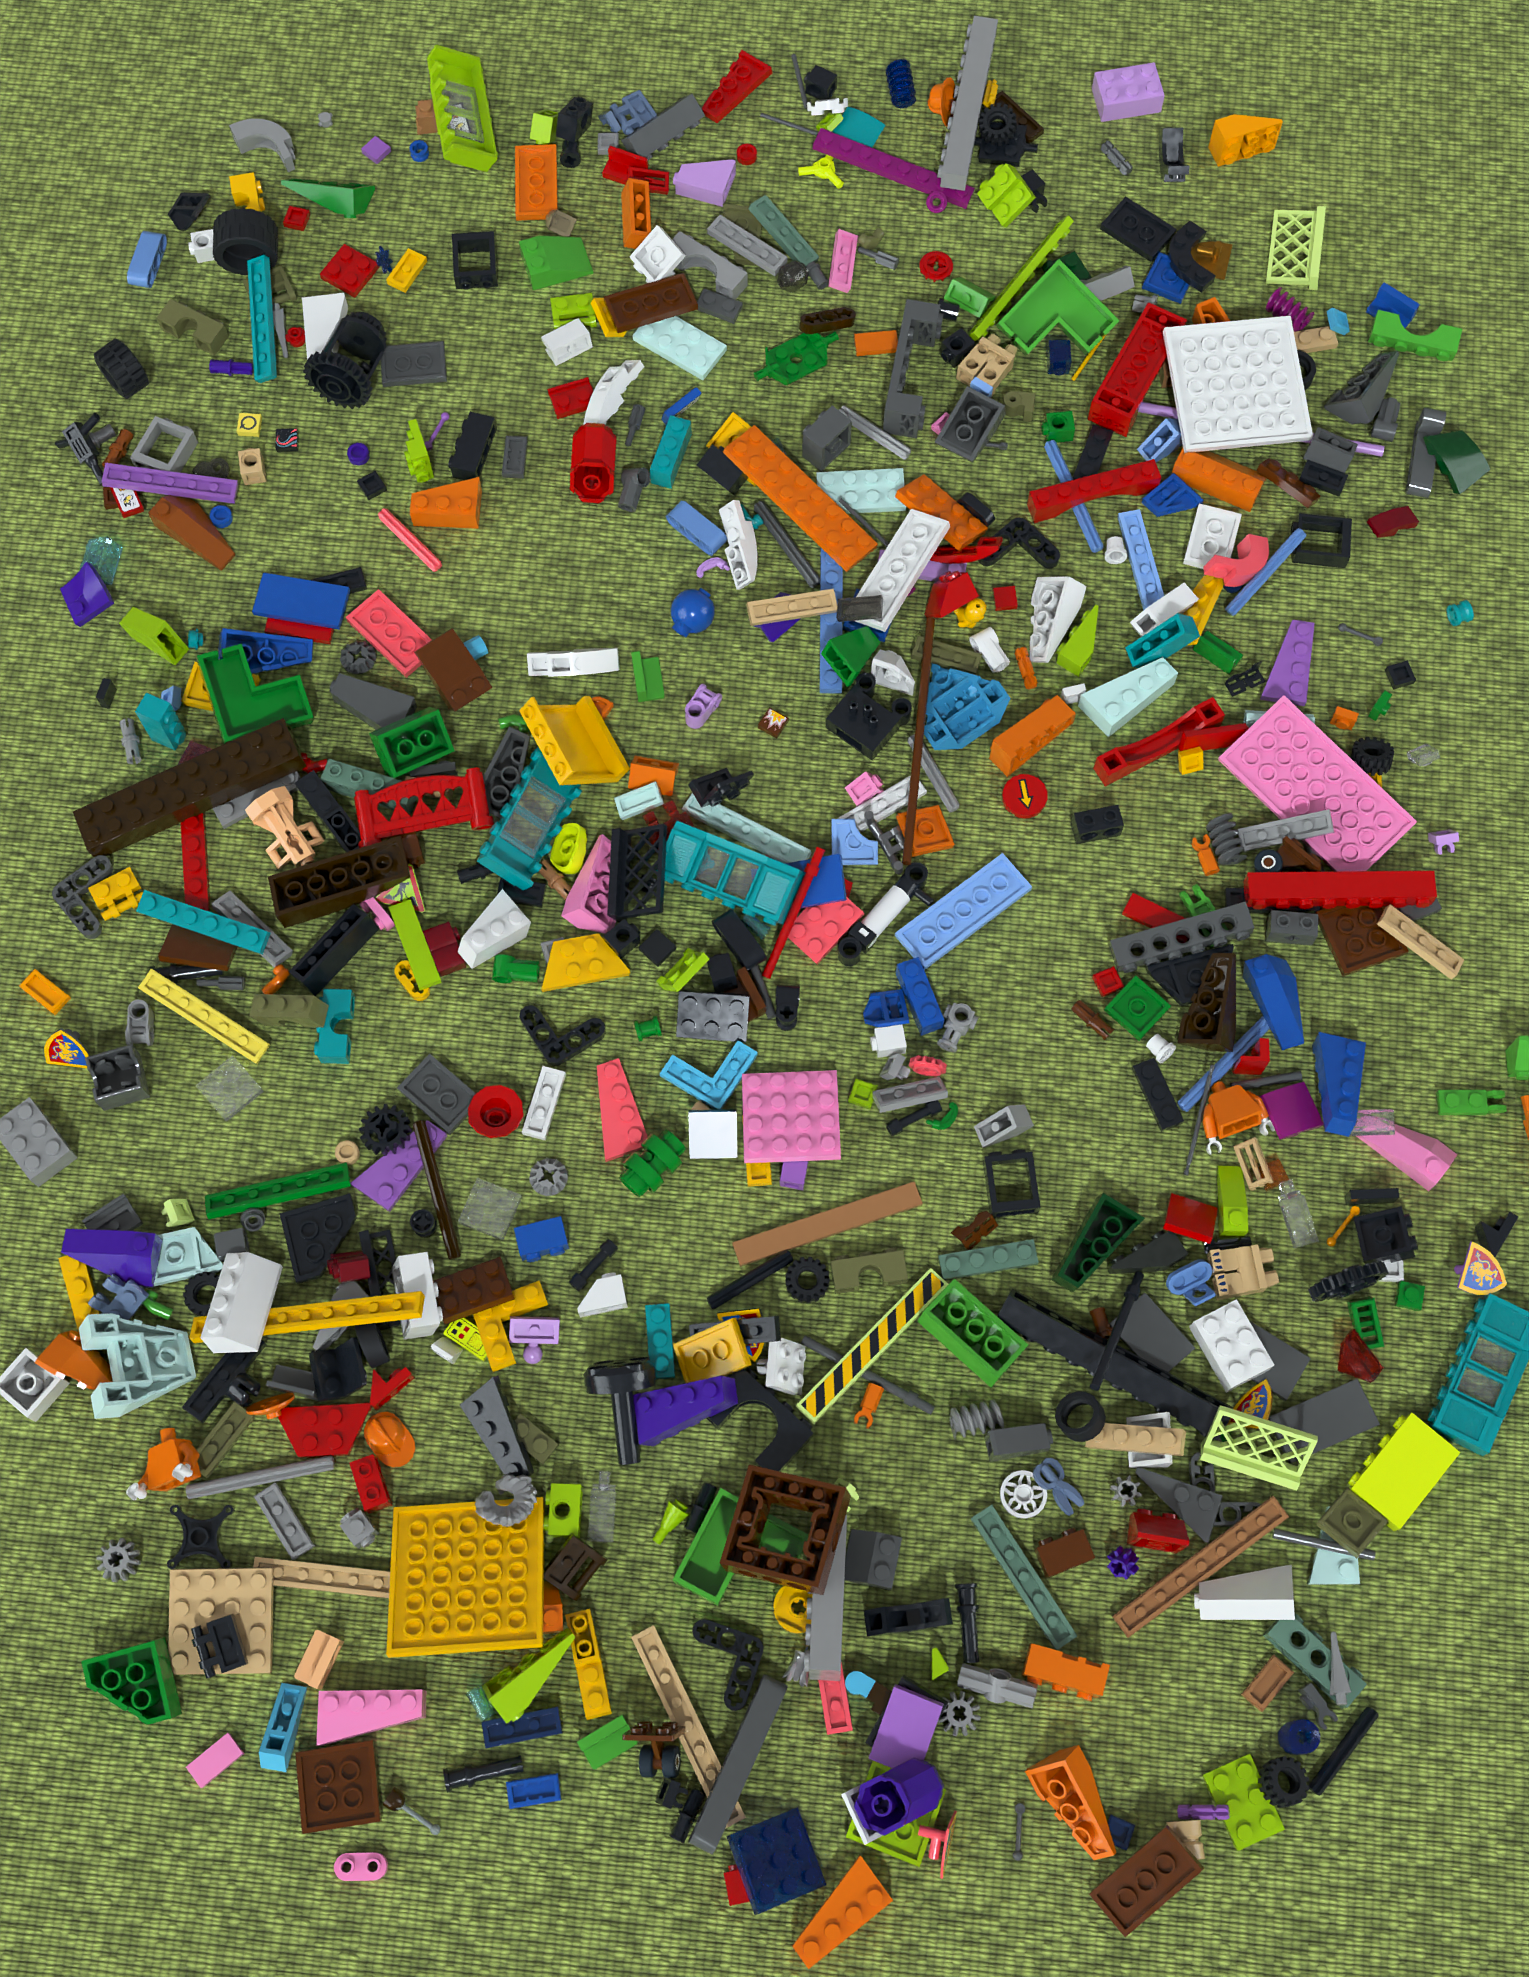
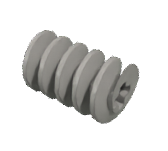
[950,1400,1004,1440]

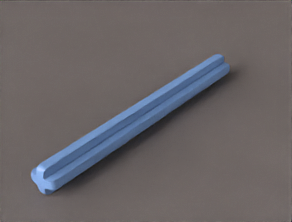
[1044,440,1103,553]
[1177,1016,1270,1112]

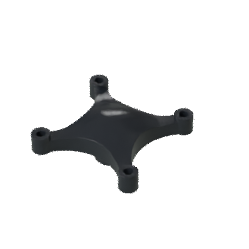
[167,1505,235,1569]

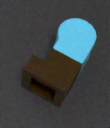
[845,1671,892,1716]

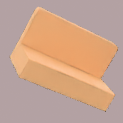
[294,1630,344,1690]

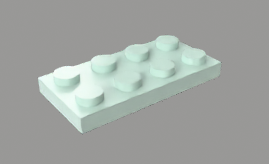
[633,316,727,380]
[816,468,906,514]

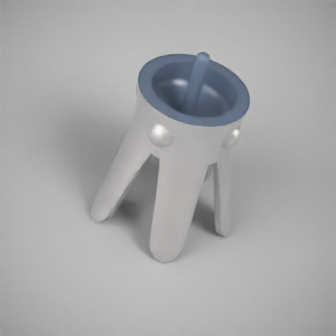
[782,1646,809,1687]

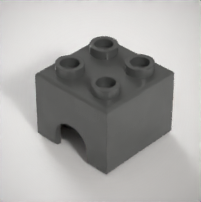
[85,1044,150,1111]

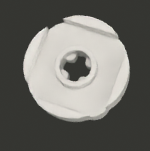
[807,98,848,115]

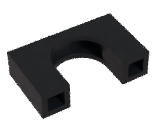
[706,1367,814,1472]

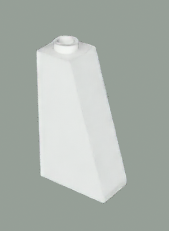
[302,293,348,360]
[1194,1565,1295,1620]

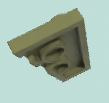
[723,204,762,266]

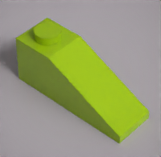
[1217,1166,1248,1238]

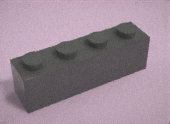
[621,93,705,160]

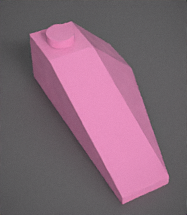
[561,834,616,934]

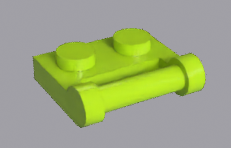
[550,293,597,330]
[656,948,709,992]

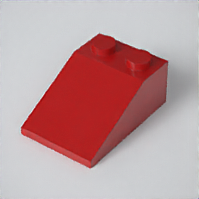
[1127,1509,1189,1553]

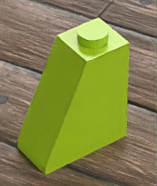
[119,607,189,665]

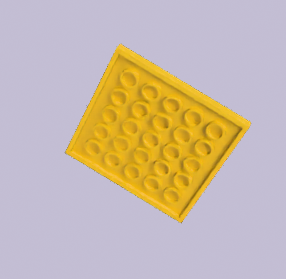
[386,1497,545,1658]

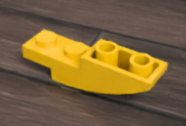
[565,1609,612,1720]

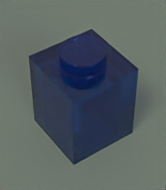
[1046,340,1072,376]

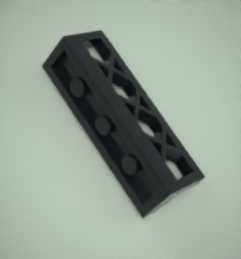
[359,1229,401,1330]

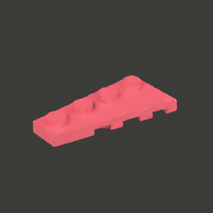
[597,1058,648,1162]

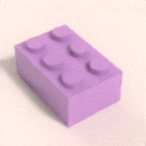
[1092,62,1165,122]

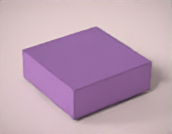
[361,136,391,164]

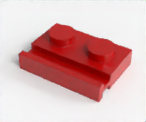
[547,377,593,419]

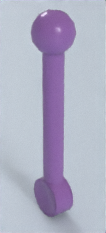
[424,412,449,451]

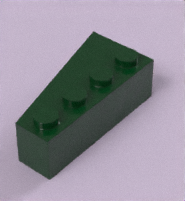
[1051,1193,1145,1292]

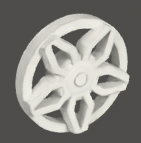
[1000,1470,1047,1519]

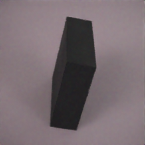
[639,929,676,967]

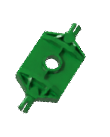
[753,331,839,385]

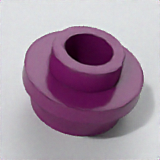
[926,191,947,213]

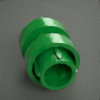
[619,1129,686,1198]

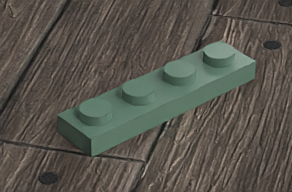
[748,195,819,271]
[938,1239,1039,1280]

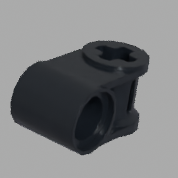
[776,984,800,1031]

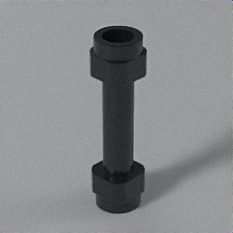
[885,1100,942,1136]
[569,1239,618,1292]

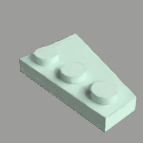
[1307,1506,1360,1585]

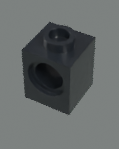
[804,65,837,100]
[940,328,975,368]
[603,919,640,959]
[707,953,738,992]

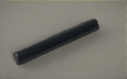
[707,1250,793,1309]
[1309,1707,1379,1796]

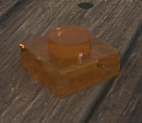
[1258,1159,1290,1191]

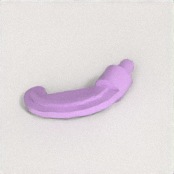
[697,557,730,578]

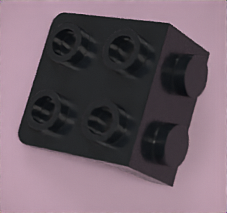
[688,768,754,808]

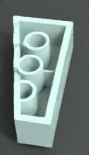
[1078,657,1178,737]

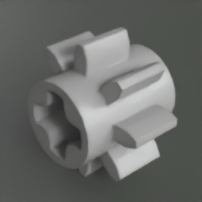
[1110,1475,1142,1507]

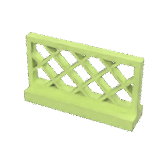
[1266,206,1326,290]
[1200,1405,1318,1491]

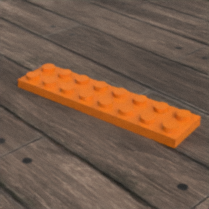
[723,425,878,572]

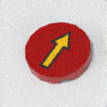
[1002,774,1048,819]

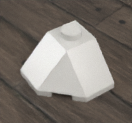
[871,649,915,696]

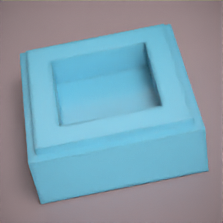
[1326,308,1350,335]

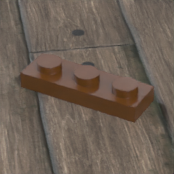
[1256,458,1321,508]

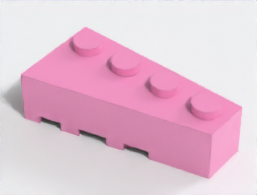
[316,1689,427,1746]

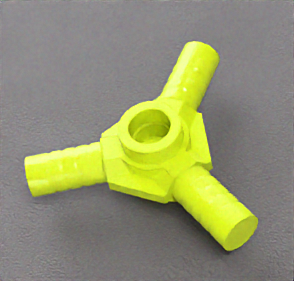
[798,155,844,189]

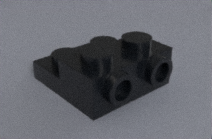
[1353,1206,1419,1264]

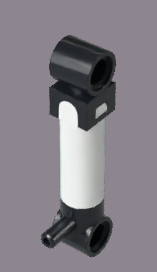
[838,862,934,967]

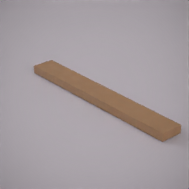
[732,1182,923,1267]
[1112,1496,1289,1638]

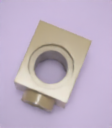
[238,448,267,485]

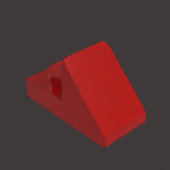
[370,1367,415,1411]

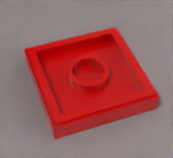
[1163,1193,1218,1244]

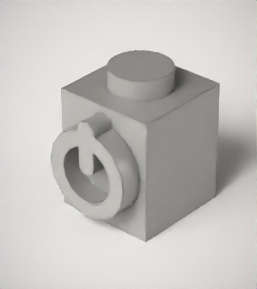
[340,1508,379,1549]

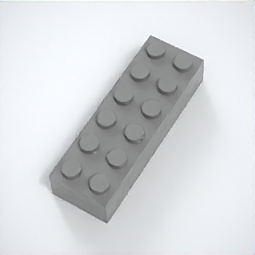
[804,1515,847,1681]

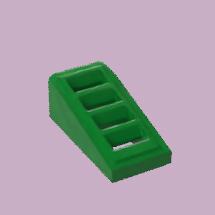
[1347,1297,1384,1351]

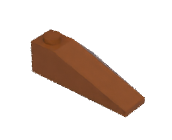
[148,495,235,571]

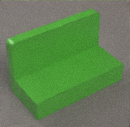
[944,277,996,318]
[631,651,665,702]
[577,1715,638,1770]

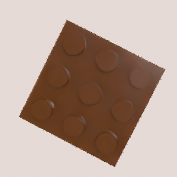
[1315,906,1409,976]
[295,1740,382,1834]

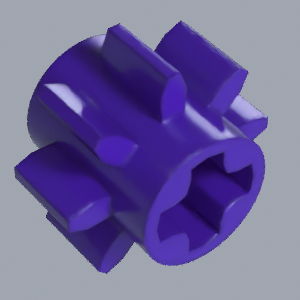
[1107,1545,1139,1580]

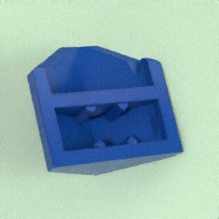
[863,989,909,1027]

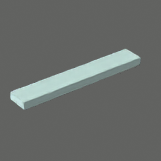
[682,793,811,864]

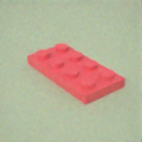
[346,589,432,678]

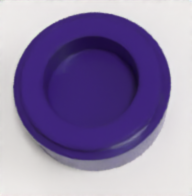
[347,443,370,466]

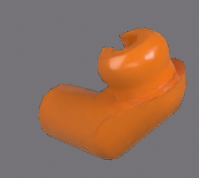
[262,964,289,994]

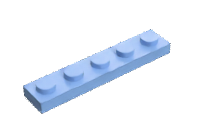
[1117,509,1164,611]

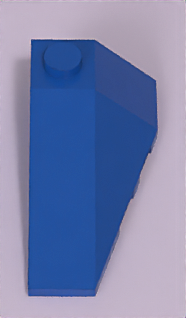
[218,628,313,674]
[1243,954,1304,1050]

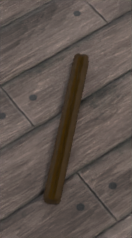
[413,1120,461,1260]

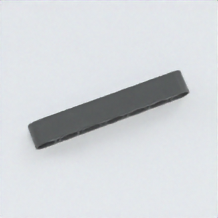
[688,1674,788,1855]

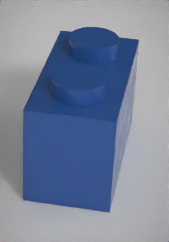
[514,1216,569,1262]

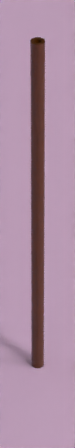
[902,617,935,865]

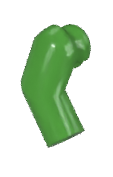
[498,714,530,733]

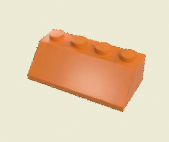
[1171,448,1267,512]

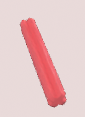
[378,508,442,572]

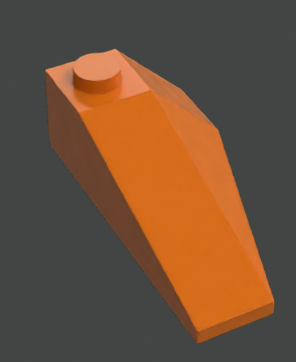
[1025,1745,1117,1860]

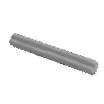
[839,405,911,460]
[908,734,960,812]

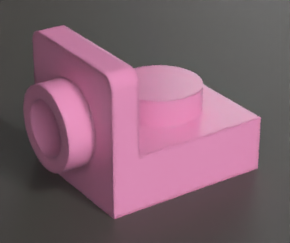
[845,771,884,806]

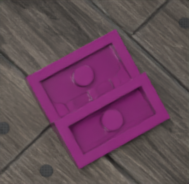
[1260,1082,1324,1140]

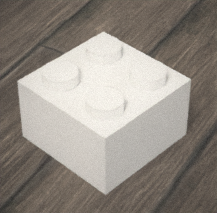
[0,1348,70,1422]

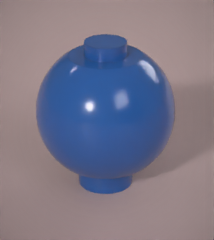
[671,588,715,638]

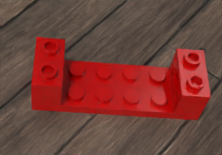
[1088,302,1187,437]

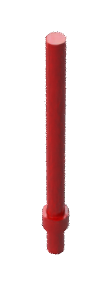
[762,847,825,979]

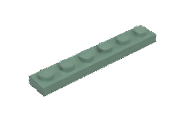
[970,1505,1077,1650]

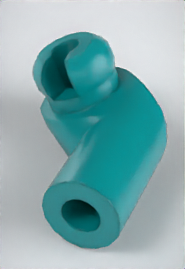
[741,504,764,529]

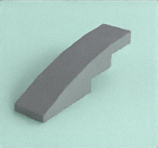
[1080,266,1135,301]

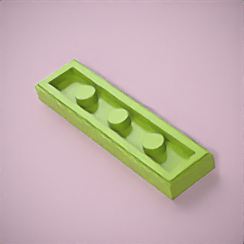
[389,899,442,991]

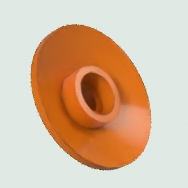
[246,1393,295,1419]

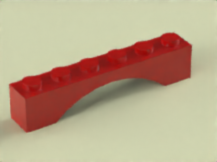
[1027,459,1161,523]
[1093,697,1225,787]

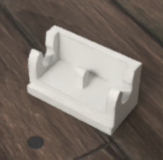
[541,318,593,366]

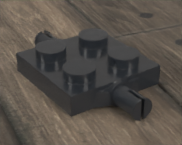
[974,122,1038,167]

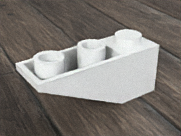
[1130,583,1199,637]

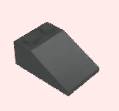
[935,386,1006,463]

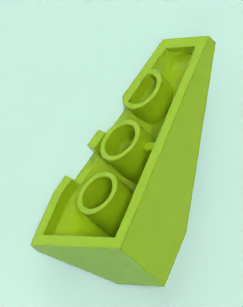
[482,1628,575,1724]

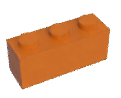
[621,178,651,249]

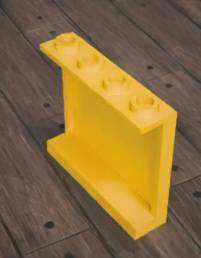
[519,696,630,785]

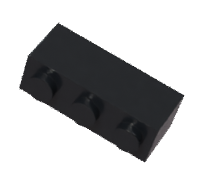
[448,411,497,480]

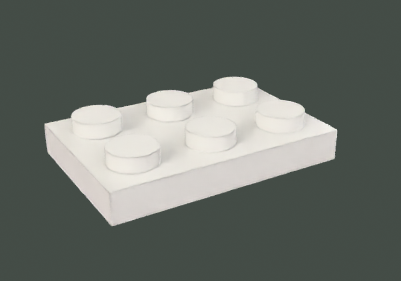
[1183,504,1242,569]

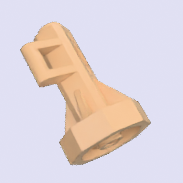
[245,786,325,870]

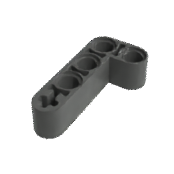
[1406,407,1446,498]

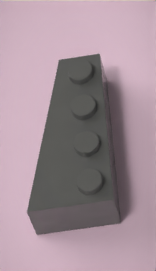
[483,726,530,832]

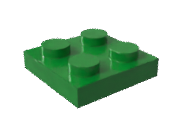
[1104,975,1171,1041]

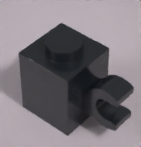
[1021,169,1047,213]

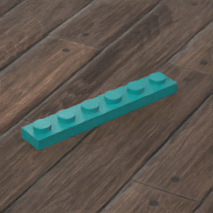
[247,255,277,383]
[136,890,271,955]

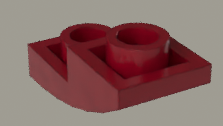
[1367,506,1419,538]

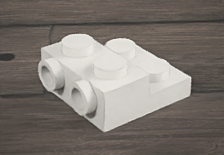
[630,225,686,283]

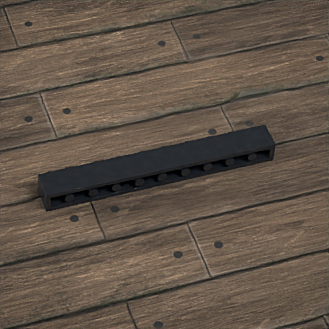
[997,1288,1233,1441]

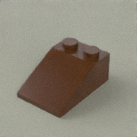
[414,628,492,712]

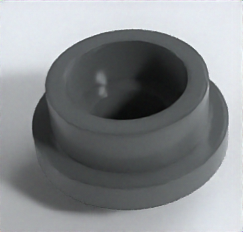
[240,1208,265,1231]

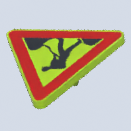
[375,864,425,913]

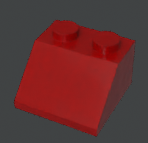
[925,571,979,618]

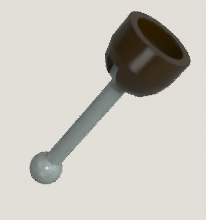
[383,1787,441,1835]

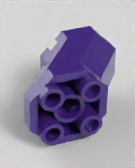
[854,1758,944,1836]

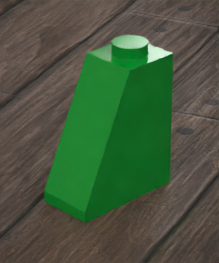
[821,626,880,687]

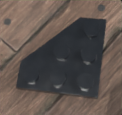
[280,1193,357,1284]

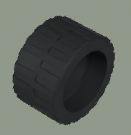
[213,208,278,276]

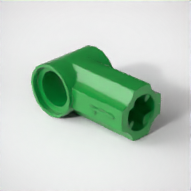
[492,954,540,983]

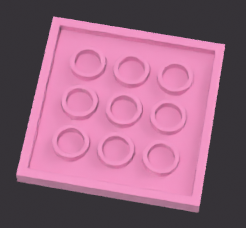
[742,1070,841,1163]

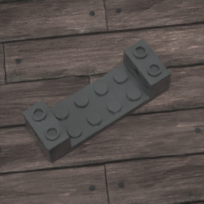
[883,299,943,438]

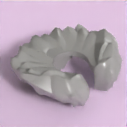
[475,1474,537,1527]

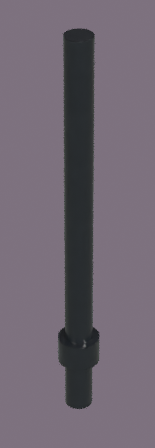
[1090,1271,1144,1391]

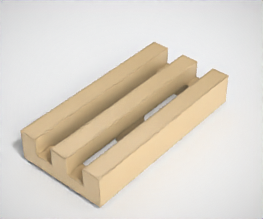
[1233,1137,1274,1191]

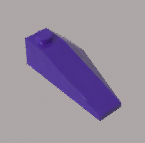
[61,1229,162,1287]

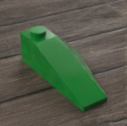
[281,178,375,218]

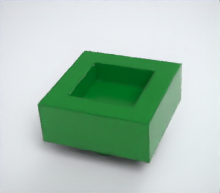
[1368,690,1392,721]
[1395,1281,1425,1311]

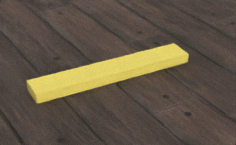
[138,969,270,1064]

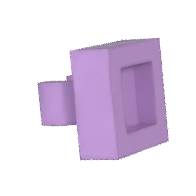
[1428,829,1459,855]

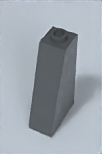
[330,673,417,730]

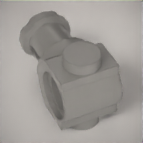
[937,1003,979,1053]

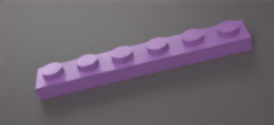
[102,463,238,504]

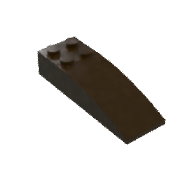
[268,836,411,928]

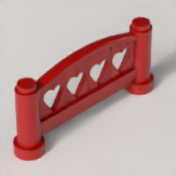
[354,768,494,848]

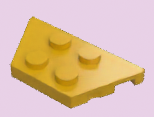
[541,933,630,992]

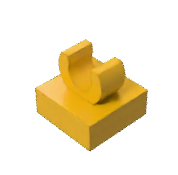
[1178,746,1203,775]

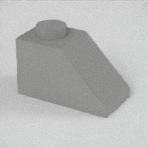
[974,1104,1034,1148]

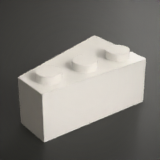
[458,889,531,969]

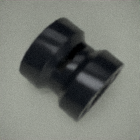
[410,1209,437,1238]

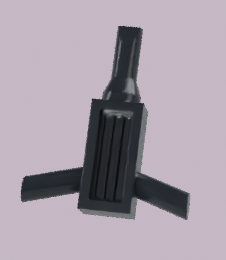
[55,412,103,485]

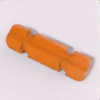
[1015,647,1038,690]

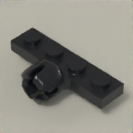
[182,1340,267,1424]

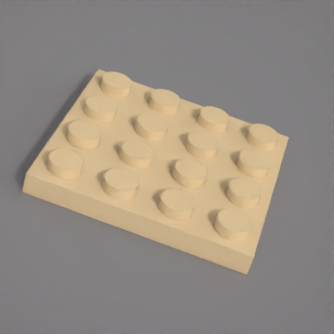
[168,1567,274,1675]

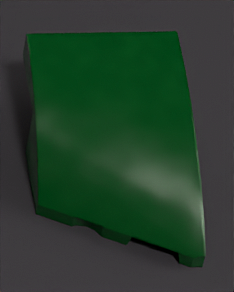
[1423,430,1490,494]

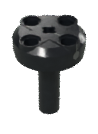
[583,1357,656,1465]

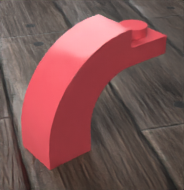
[1203,534,1269,587]

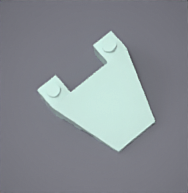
[79,1313,196,1419]

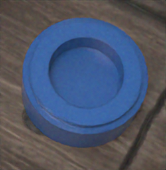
[210,505,233,528]

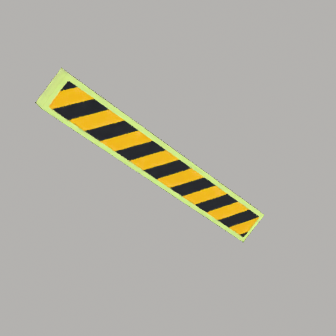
[796,1268,949,1424]

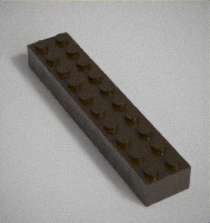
[73,718,307,857]

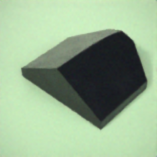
[168,192,210,231]

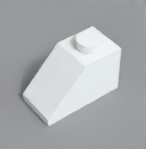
[577,1273,628,1318]

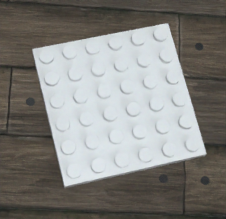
[1163,316,1313,453]

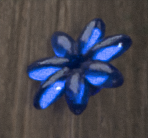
[375,246,393,274]

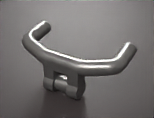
[864,810,904,874]

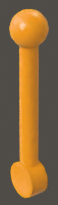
[1327,1206,1360,1247]

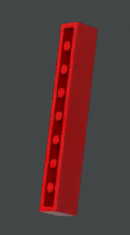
[1243,871,1437,909]

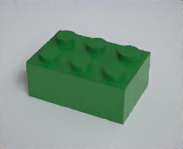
[369,707,455,778]

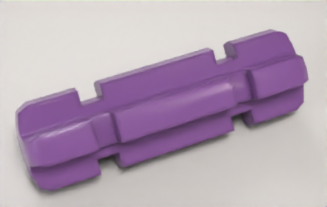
[1177,1805,1230,1820]

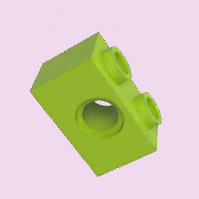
[544,1483,583,1538]

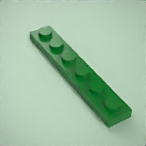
[205,1162,351,1220]

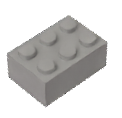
[0,1097,78,1187]

